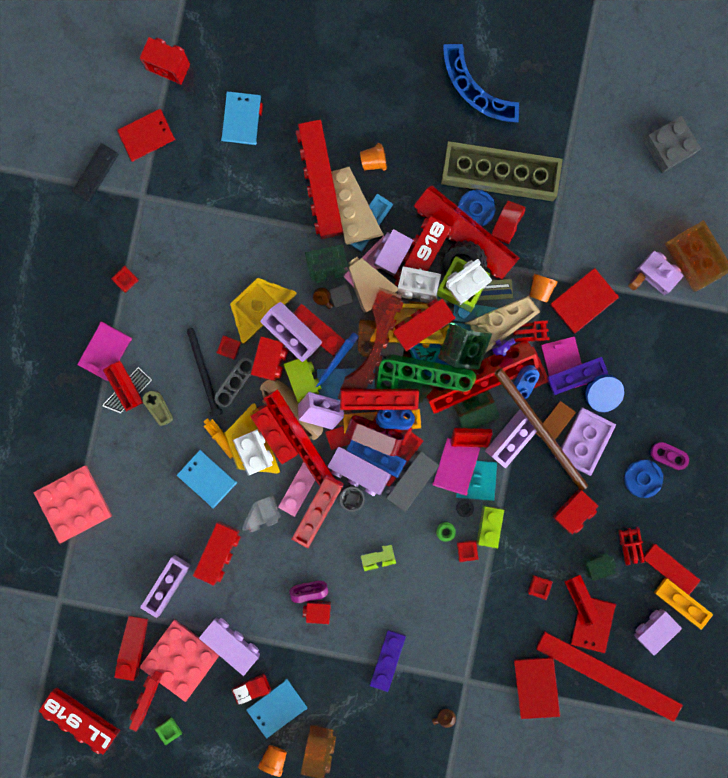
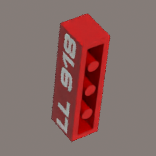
[394,215,452,286]
[39,687,120,755]

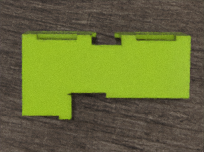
[361,545,396,571]

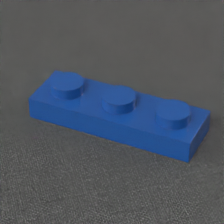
[346,440,407,478]

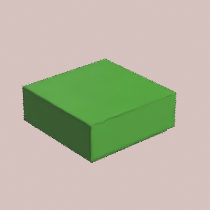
[155,717,182,745]

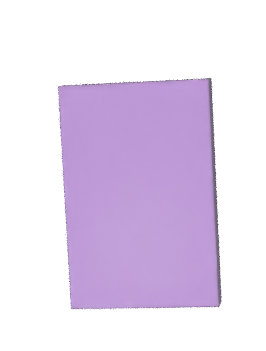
[555,407,616,476]

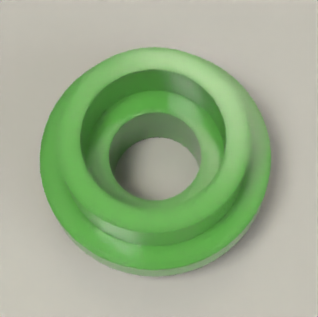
[436,522,456,542]

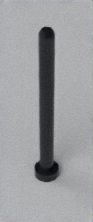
[187,328,223,417]

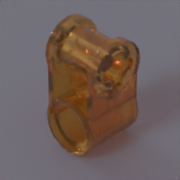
[358,319,379,357]

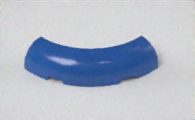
[443,44,519,122]

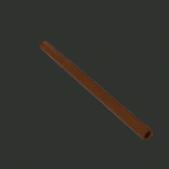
[494,368,588,490]

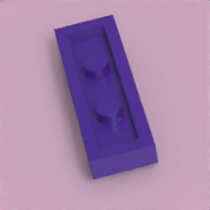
[547,357,609,395]
[370,630,406,692]

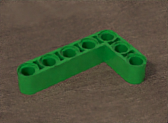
[376,354,476,411]

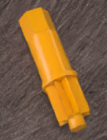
[203,418,233,459]

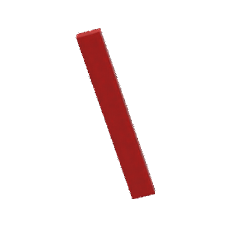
[536,631,683,722]

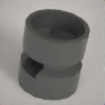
[340,485,365,512]

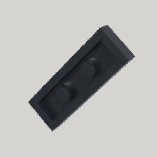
[72,143,119,202]

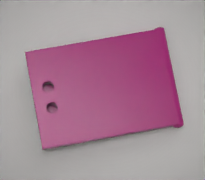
[77,321,132,381]
[541,337,587,387]
[432,438,480,496]

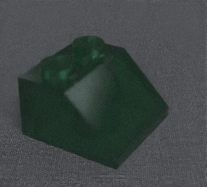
[452,390,500,429]

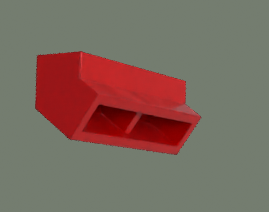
[103,361,143,412]
[565,575,601,627]

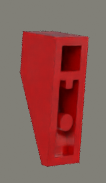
[114,616,148,681]

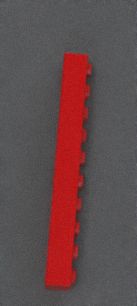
[263,389,342,493]

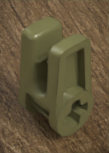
[143,391,173,426]

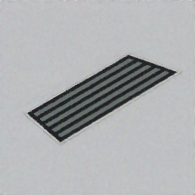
[102,367,152,413]

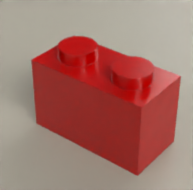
[553,489,598,534]

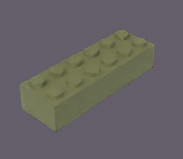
[441,141,563,201]

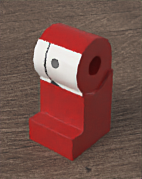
[231,673,271,705]

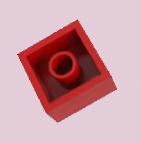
[140,37,190,85]
[251,337,288,382]

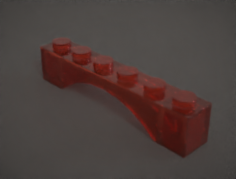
[338,287,404,399]

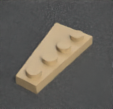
[331,167,384,245]
[456,296,540,358]

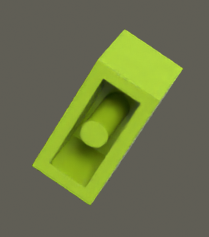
[284,359,322,404]
[476,505,504,548]

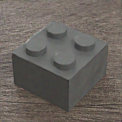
[643,116,701,173]

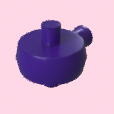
[492,338,516,356]

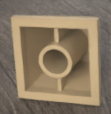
[348,257,399,312]

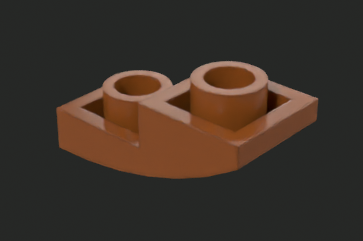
[536,401,576,439]

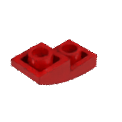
[492,201,525,244]

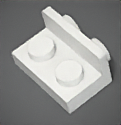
[446,259,492,305]
[398,267,441,303]
[233,430,273,476]

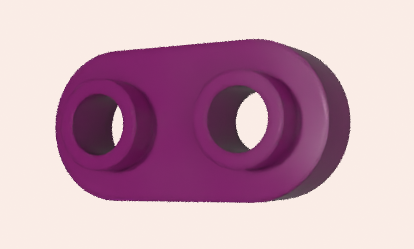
[651,442,689,470]
[289,581,329,603]

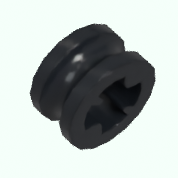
[456,500,474,517]

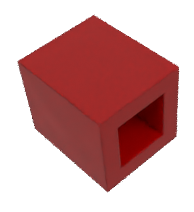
[303,601,331,624]

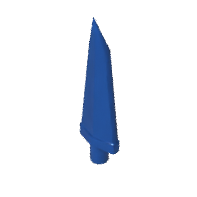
[316,333,359,387]

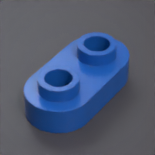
[514,365,540,399]
[375,410,415,430]

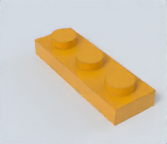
[654,578,713,630]

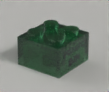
[305,244,348,282]
[438,322,492,370]

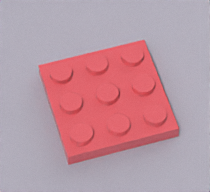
[33,465,112,543]
[139,620,219,702]

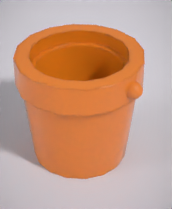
[360,143,387,171]
[529,274,557,302]
[258,745,287,777]

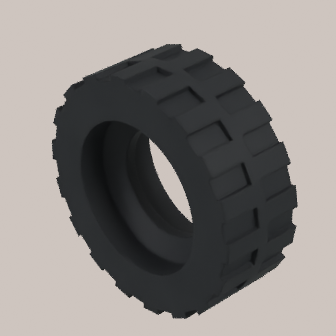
[442,240,487,273]

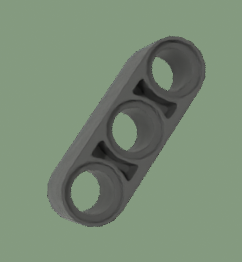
[215,358,254,407]

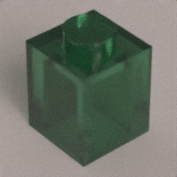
[583,553,616,581]

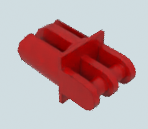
[513,321,549,343]
[619,527,645,565]

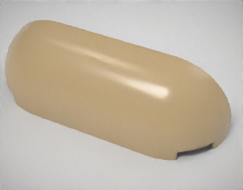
[260,380,323,440]

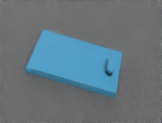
[221,92,261,145]
[177,450,237,509]
[246,679,307,739]

